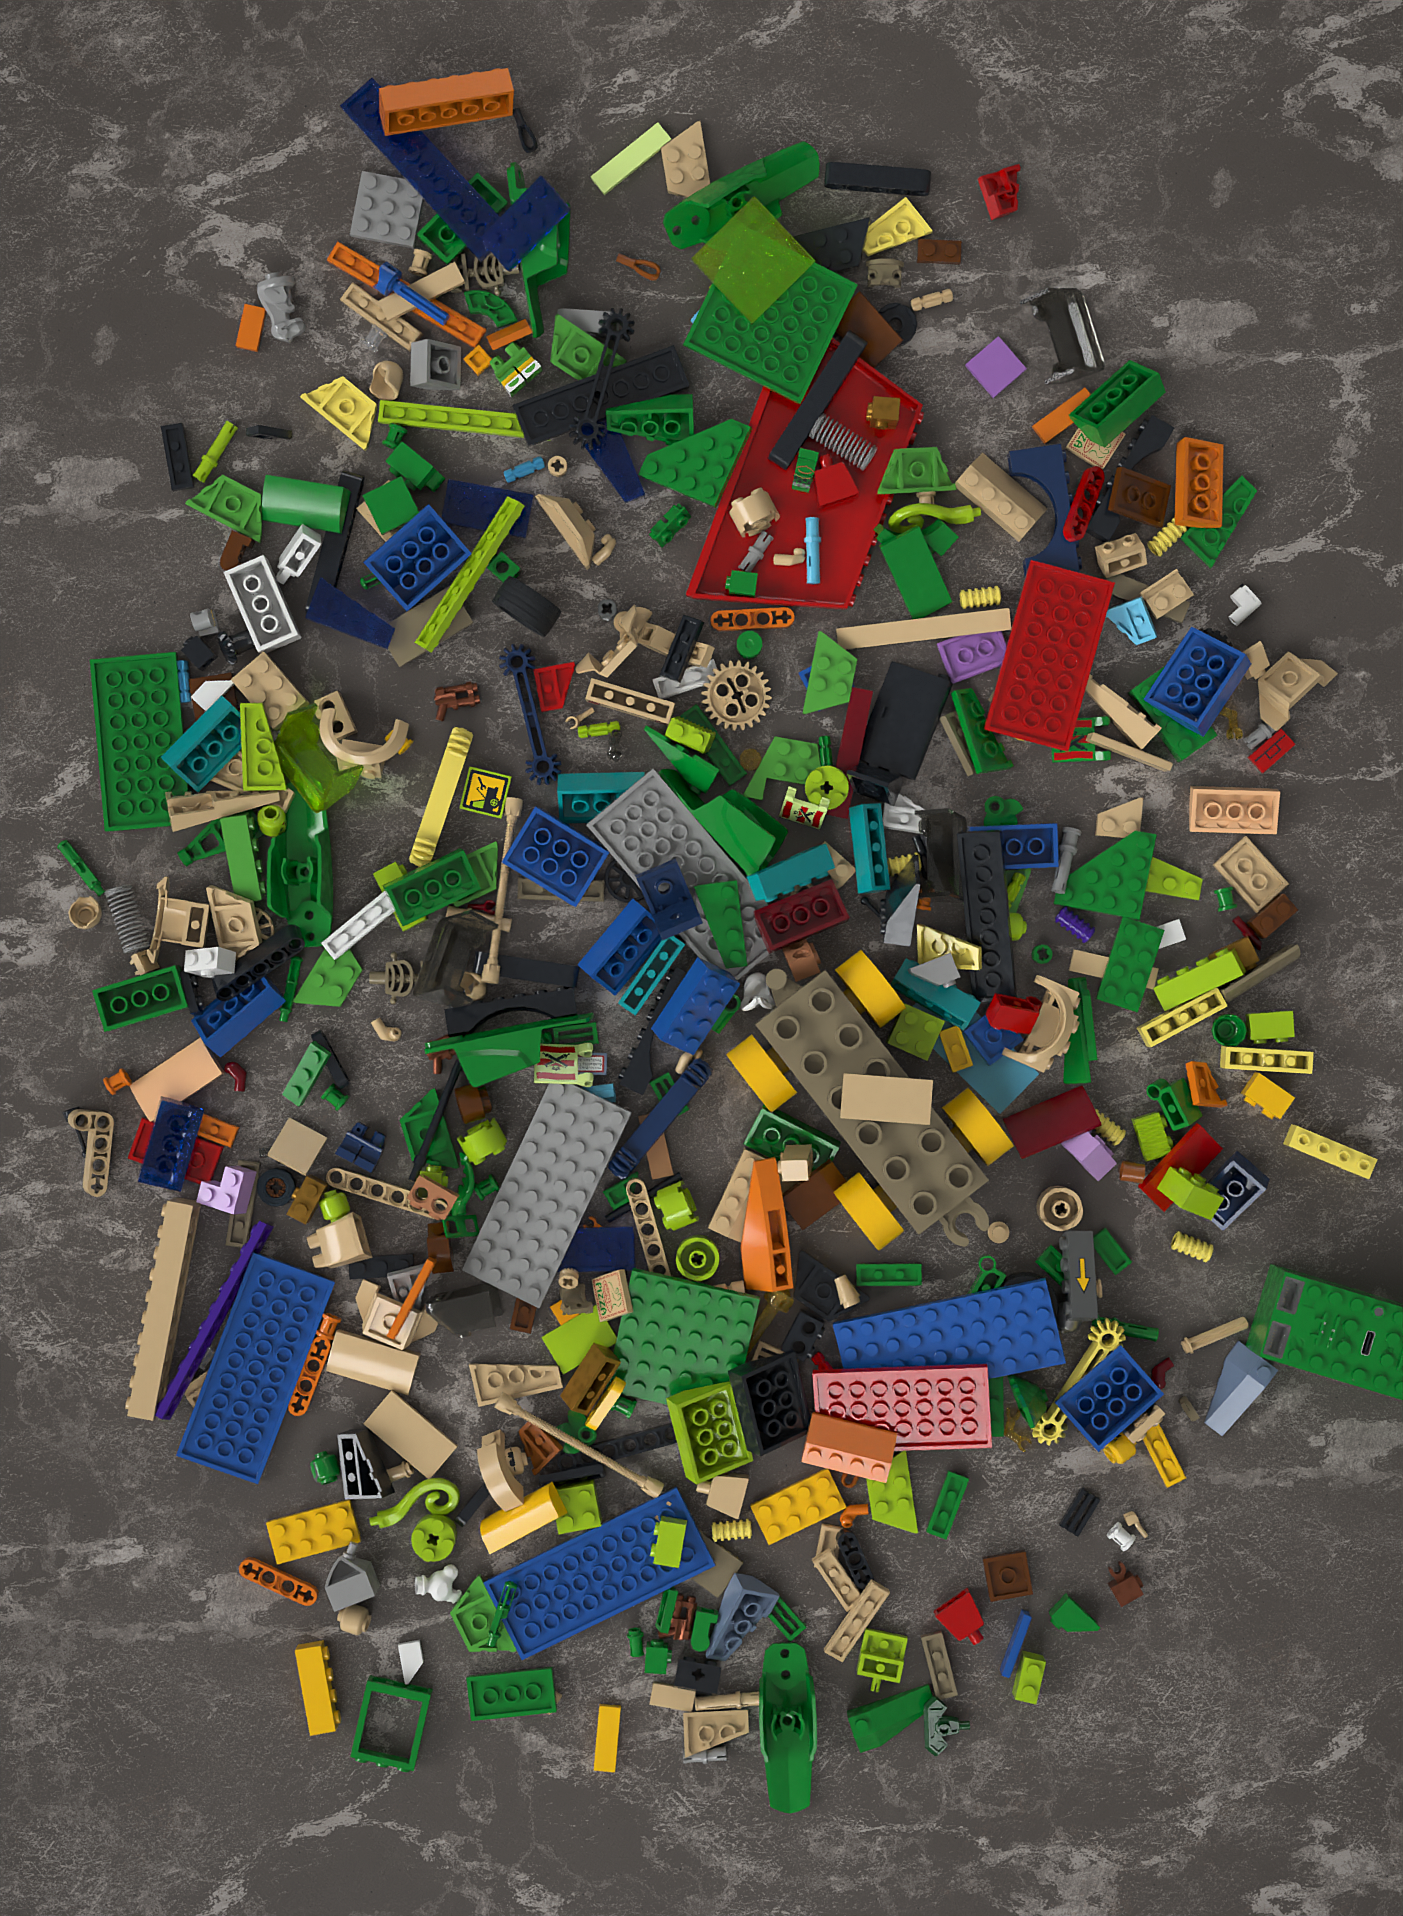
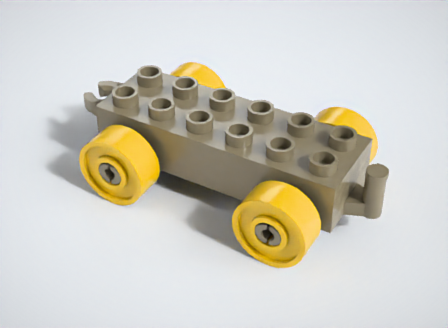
[726,950,1014,1251]

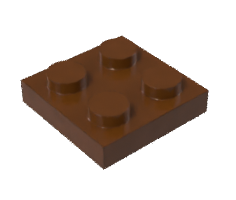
[982,1550,1033,1602]

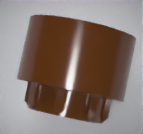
[454,1084,492,1124]

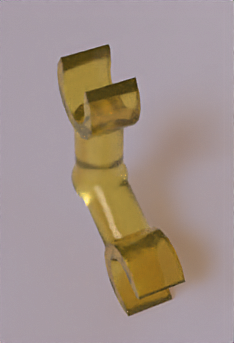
[1218,705,1243,740]
[1004,1407,1032,1452]

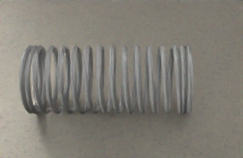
[809,413,878,471]
[105,884,151,953]

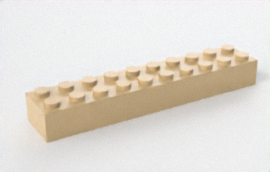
[125,1197,201,1421]

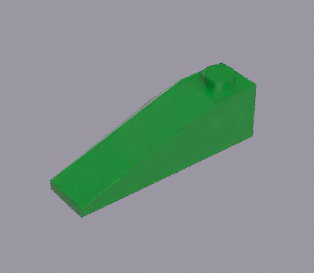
[606,394,694,445]
[644,725,720,795]
[1007,1374,1049,1429]
[847,1684,932,1753]

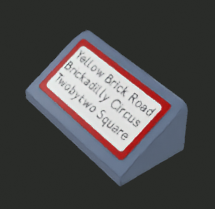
[578,1053,607,1075]

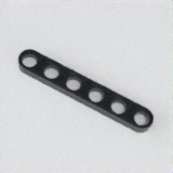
[557,1423,677,1471]

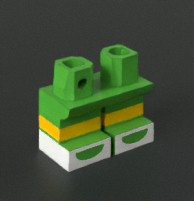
[490,342,543,397]

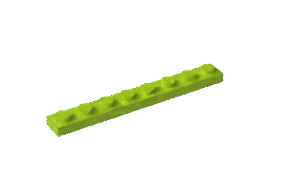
[378,400,551,441]
[414,496,525,653]

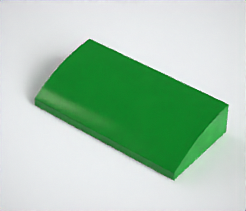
[417,172,508,265]
[262,475,351,534]
[382,848,481,926]
[743,1104,841,1172]

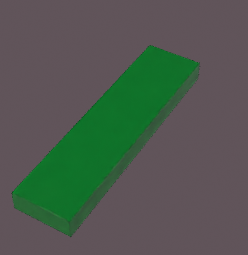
[680,704,747,787]

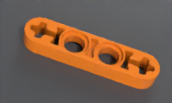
[710,607,795,631]
[288,1336,332,1416]
[239,1557,319,1606]

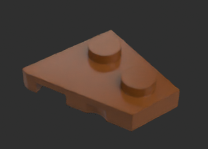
[518,1417,563,1476]

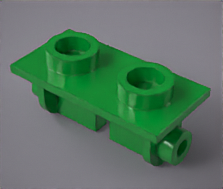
[648,503,691,548]

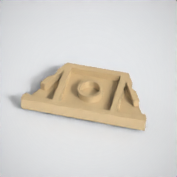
[661,121,710,198]
[206,885,262,961]

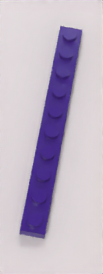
[155,1221,274,1420]

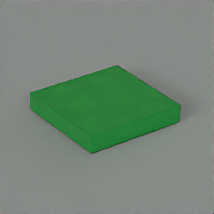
[362,476,419,536]

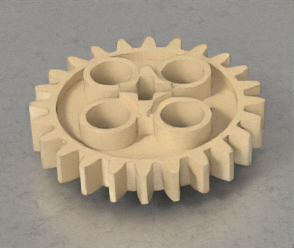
[701,660,772,731]

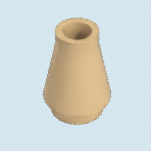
[834,1275,860,1309]

